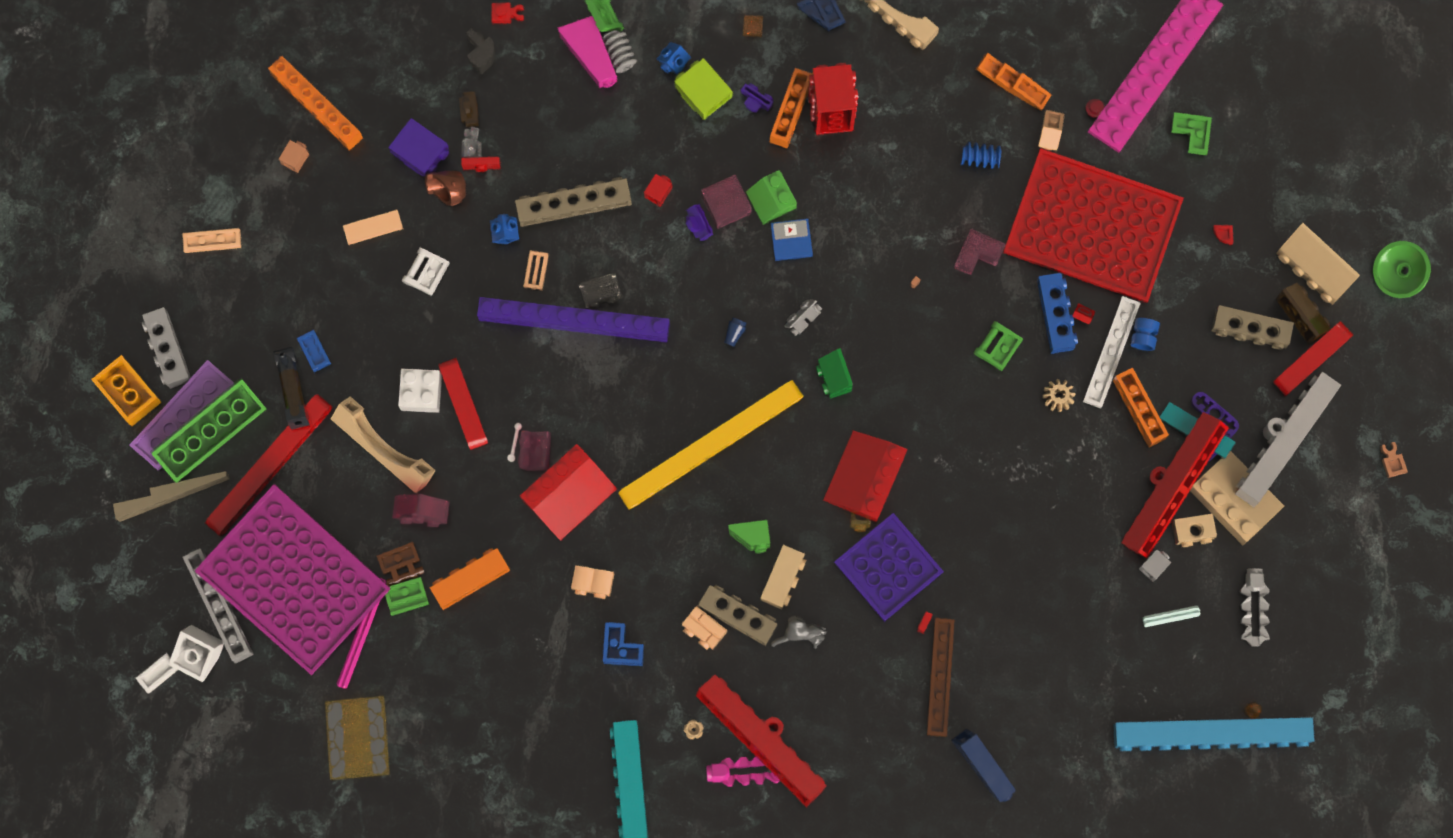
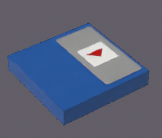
[771,219,813,261]

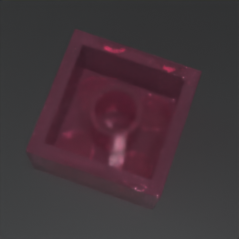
[701,174,752,229]

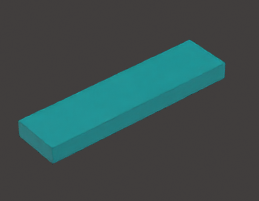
[1160,402,1236,459]

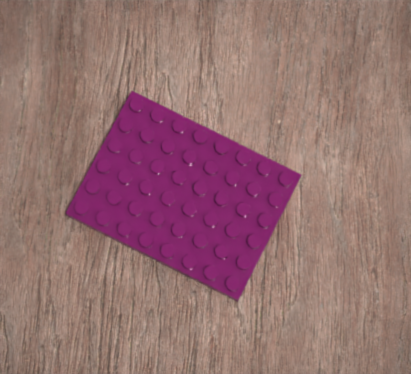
[195,484,391,675]

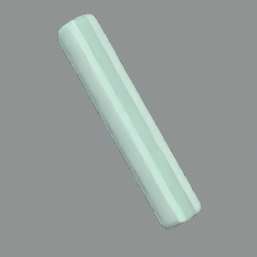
[1143,606,1200,627]

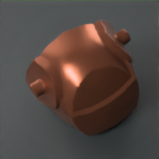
[425,171,466,206]

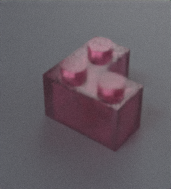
[954,229,1006,275]
[393,494,450,527]

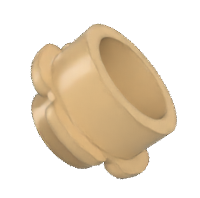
[684,720,703,739]

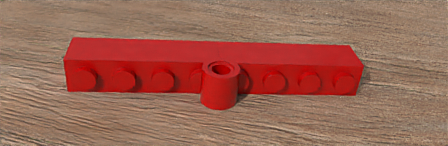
[1121,412,1229,559]
[696,675,826,807]

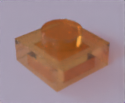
[743,15,763,37]

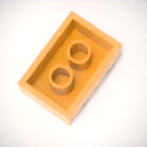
[91,355,161,426]

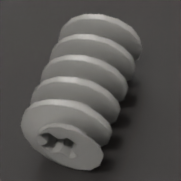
[603,31,637,73]

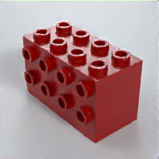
[808,63,858,135]

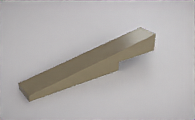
[113,471,230,522]

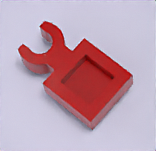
[492,3,524,23]

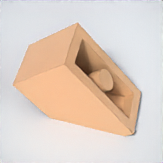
[1039,110,1064,150]

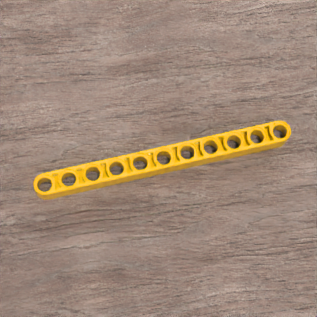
[618,380,803,509]

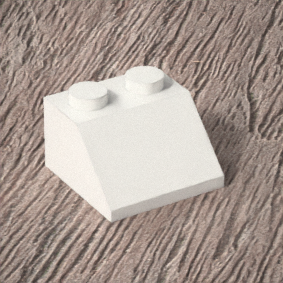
[168,625,224,682]

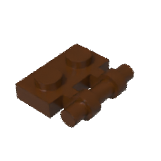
[377,542,425,586]

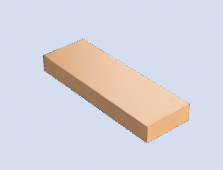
[343,210,403,245]
[183,228,241,253]

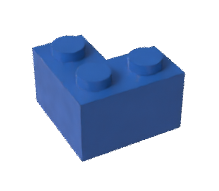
[603,622,644,666]

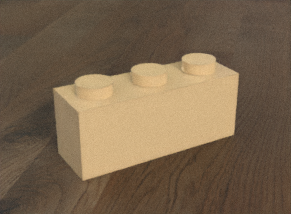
[760,545,807,609]

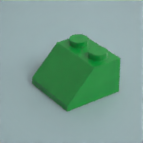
[815,348,853,399]

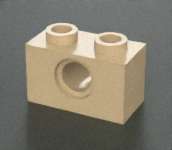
[1171,514,1217,547]

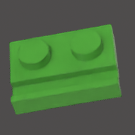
[385,577,429,616]

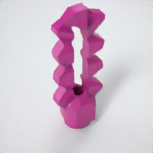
[706,757,779,787]

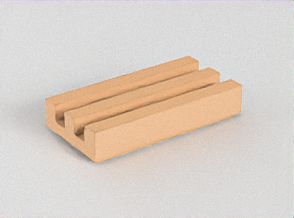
[523,250,549,291]

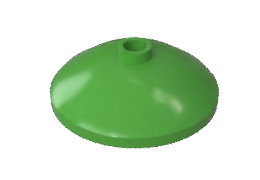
[1373,241,1431,298]

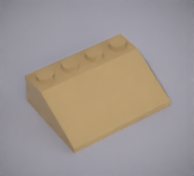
[1276,223,1360,305]
[1190,451,1284,545]

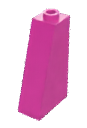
[558,16,617,88]

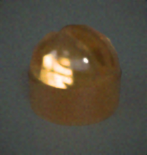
[1245,702,1262,719]

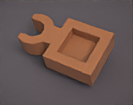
[1381,442,1408,478]

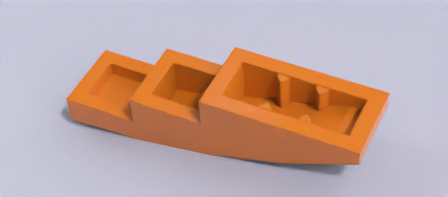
[976,53,1051,110]

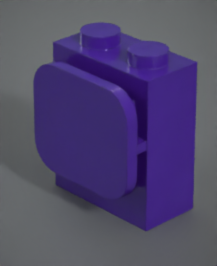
[388,118,449,177]

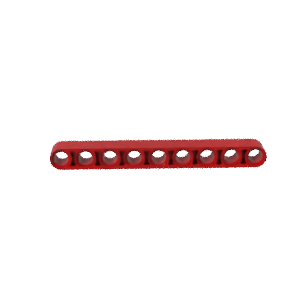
[205,394,333,536]

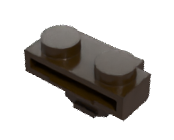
[459,91,479,127]

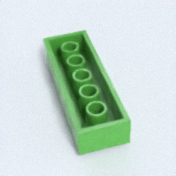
[150,378,266,483]

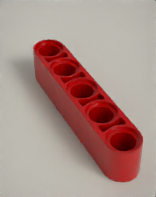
[1273,321,1354,396]
[438,358,488,450]

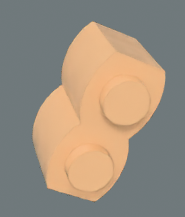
[571,566,614,599]

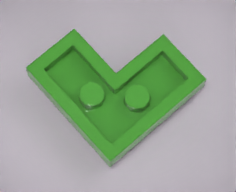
[1171,112,1212,155]

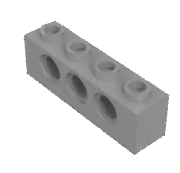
[141,307,191,389]

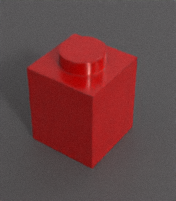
[644,174,672,207]

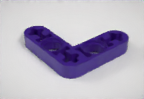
[1191,392,1239,463]

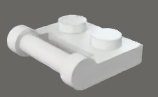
[402,248,450,296]

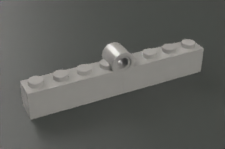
[1235,372,1341,507]

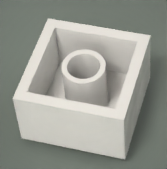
[398,369,442,413]

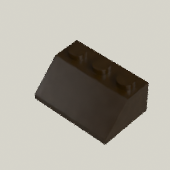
[1275,283,1331,345]

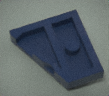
[797,0,845,31]

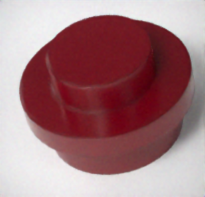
[1085,99,1105,118]

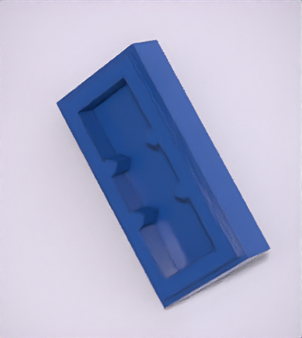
[297,330,331,372]

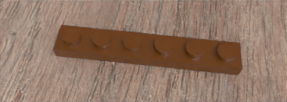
[927,618,955,737]

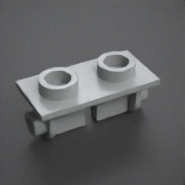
[784,299,822,336]

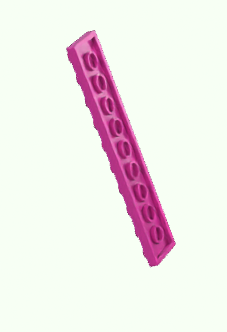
[1088,0,1223,153]

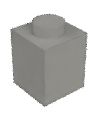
[1139,550,1171,582]

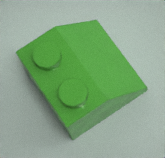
[746,170,797,225]
[728,520,770,553]

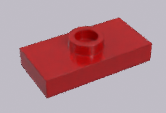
[461,157,501,172]

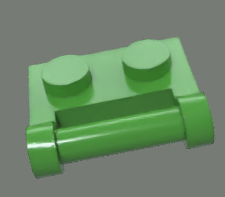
[585,0,624,32]
[973,321,1023,371]

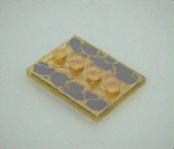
[325,696,390,780]

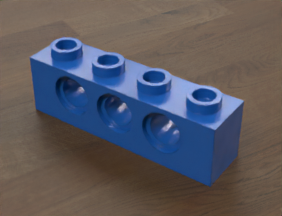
[1037,273,1078,354]

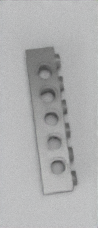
[183,548,254,663]

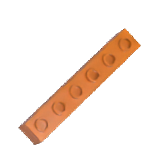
[268,56,363,151]

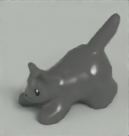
[771,616,827,649]

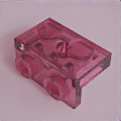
[518,430,551,471]

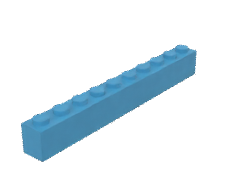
[1113,718,1314,751]

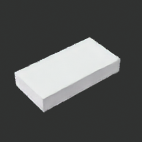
[136,653,178,694]

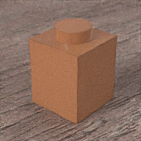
[279,140,309,173]

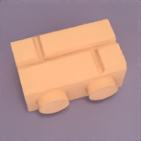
[682,606,727,650]

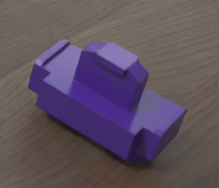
[741,83,774,112]
[686,204,713,241]

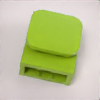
[675,58,733,120]

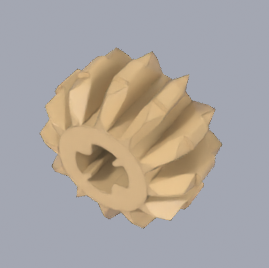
[1042,379,1076,412]

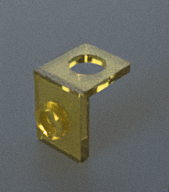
[850,512,871,532]

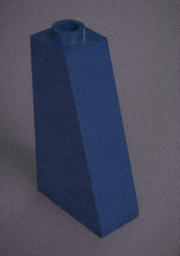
[951,728,1016,802]

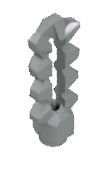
[1240,568,1269,647]

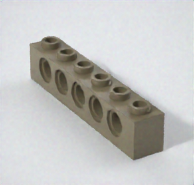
[515,177,632,227]

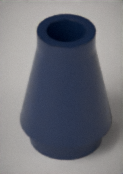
[724,317,747,347]

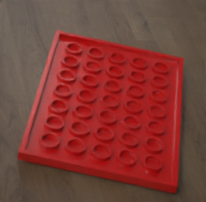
[1003,148,1184,303]

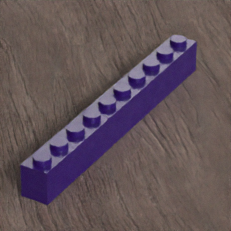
[477,297,670,342]

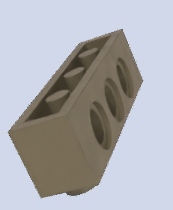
[1211,305,1294,350]
[698,585,777,646]

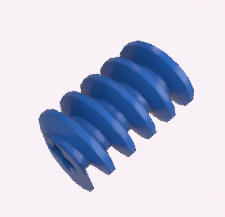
[961,142,1001,170]

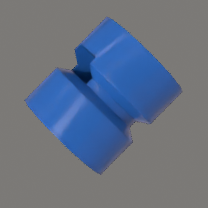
[1131,318,1160,351]

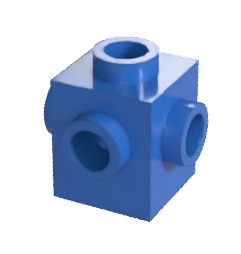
[657,42,691,74]
[490,214,519,244]

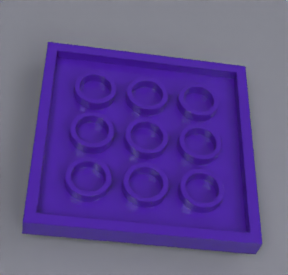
[834,513,944,622]

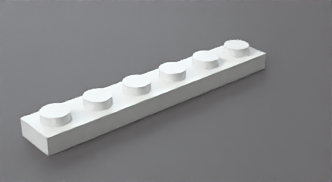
[1083,296,1140,409]

